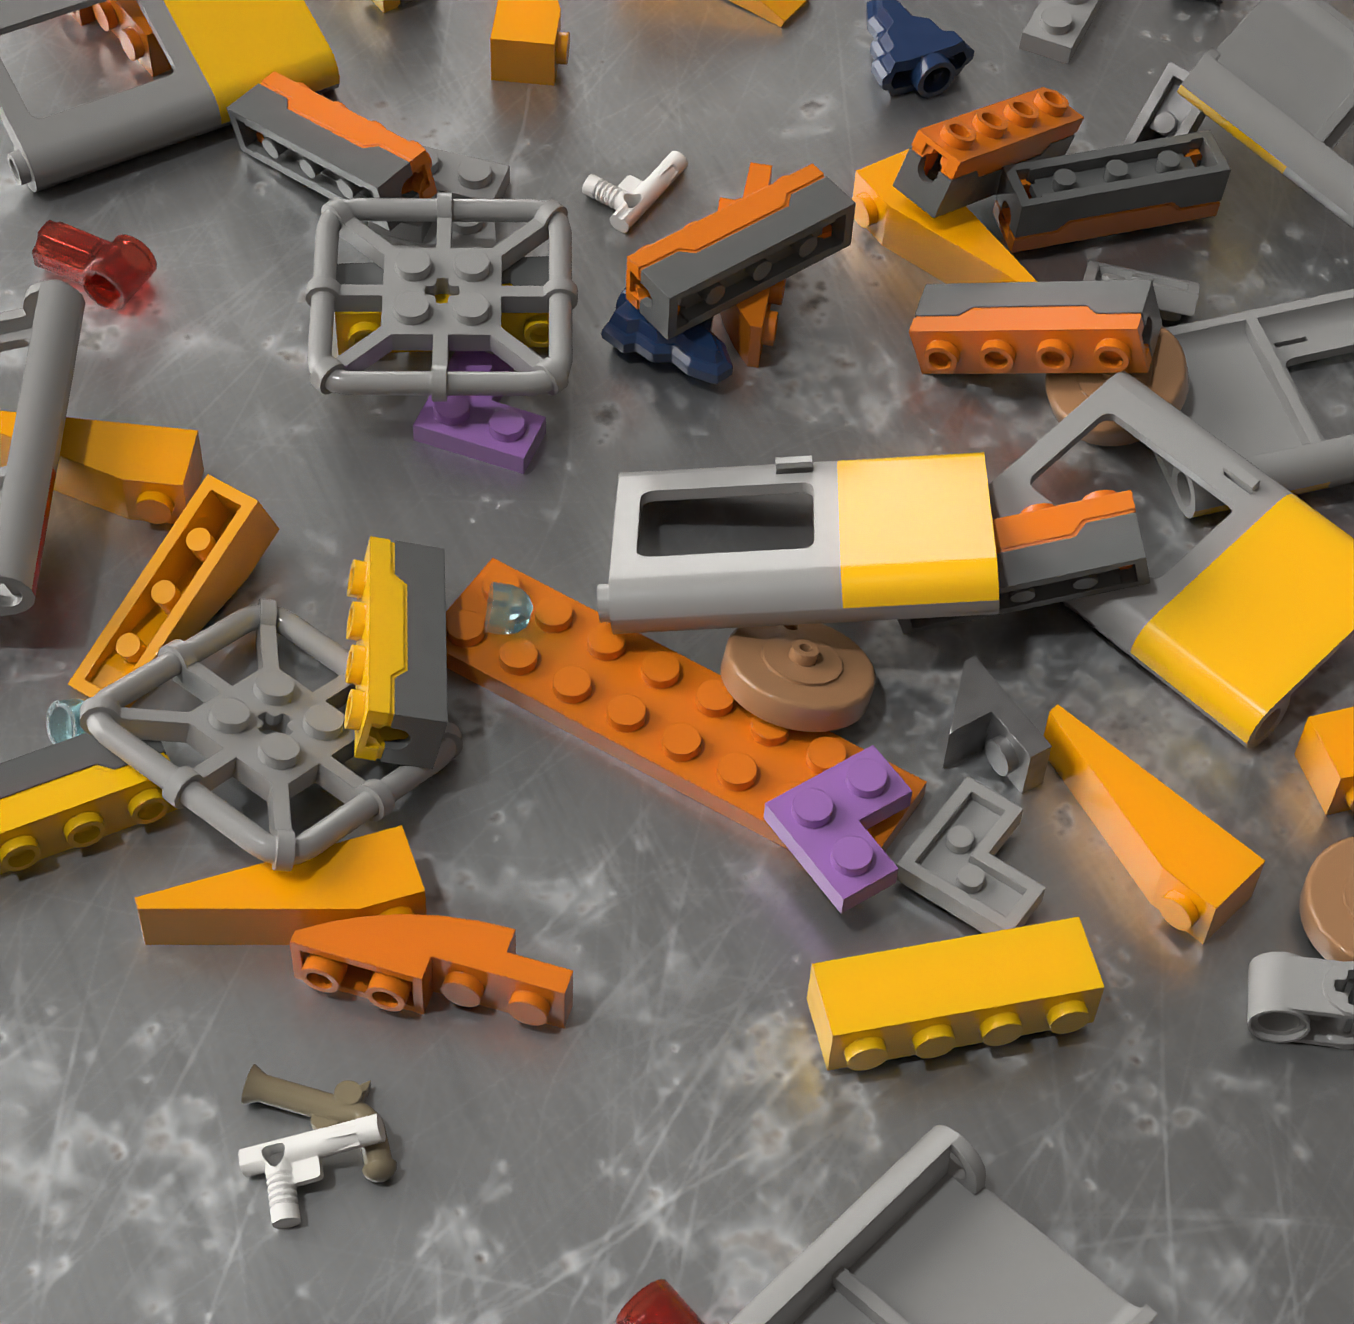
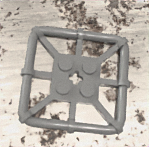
[305,193,578,402]
[80,599,463,872]

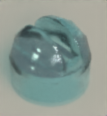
[485,582,533,635]
[46,698,86,744]

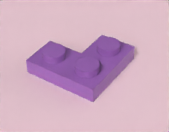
[413,351,546,474]
[763,745,912,914]

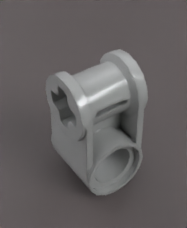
[1247,952,1354,1050]

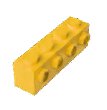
[807,917,1105,1071]

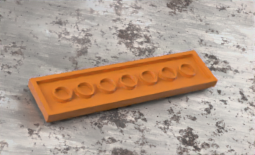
[446,558,927,852]

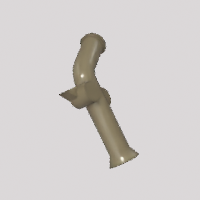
[241,1064,397,1182]

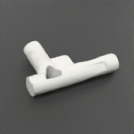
[582,151,688,233]
[238,1113,386,1229]

